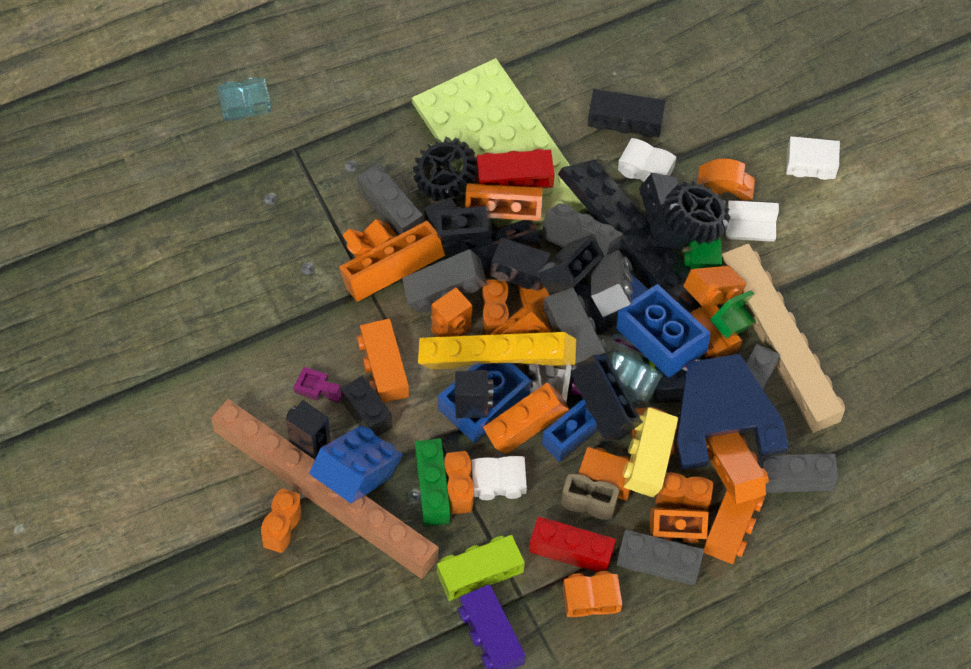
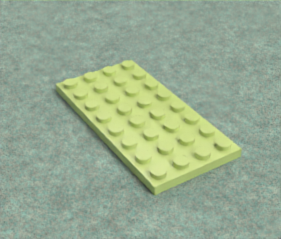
[412,58,588,235]

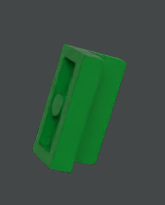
[710,290,756,339]

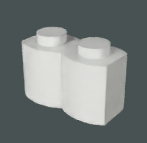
[618,138,676,182]
[471,456,527,500]

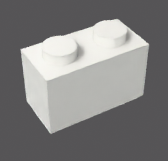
[786,137,840,180]

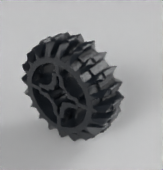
[413,136,478,202]
[662,181,731,245]

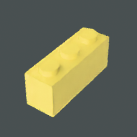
[622,407,678,498]

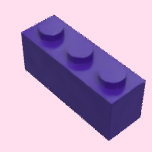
[457,584,525,669]

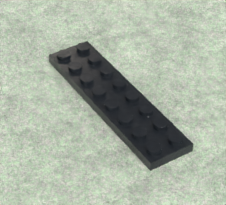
[558,160,704,313]

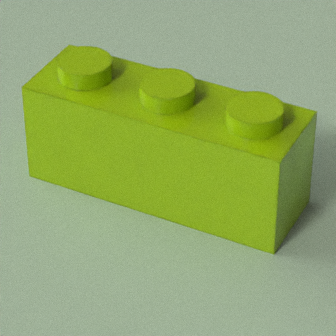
[437,535,525,601]

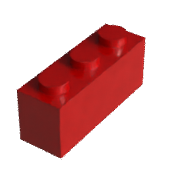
[476,149,555,189]
[529,516,616,573]

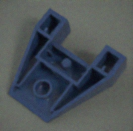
[676,354,788,470]

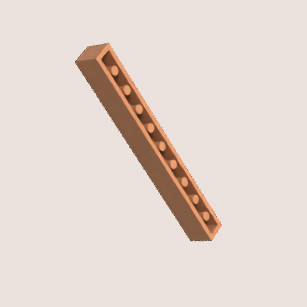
[211,399,438,579]

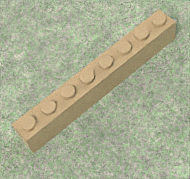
[721,243,845,433]

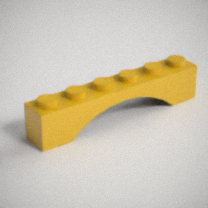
[418,332,576,370]

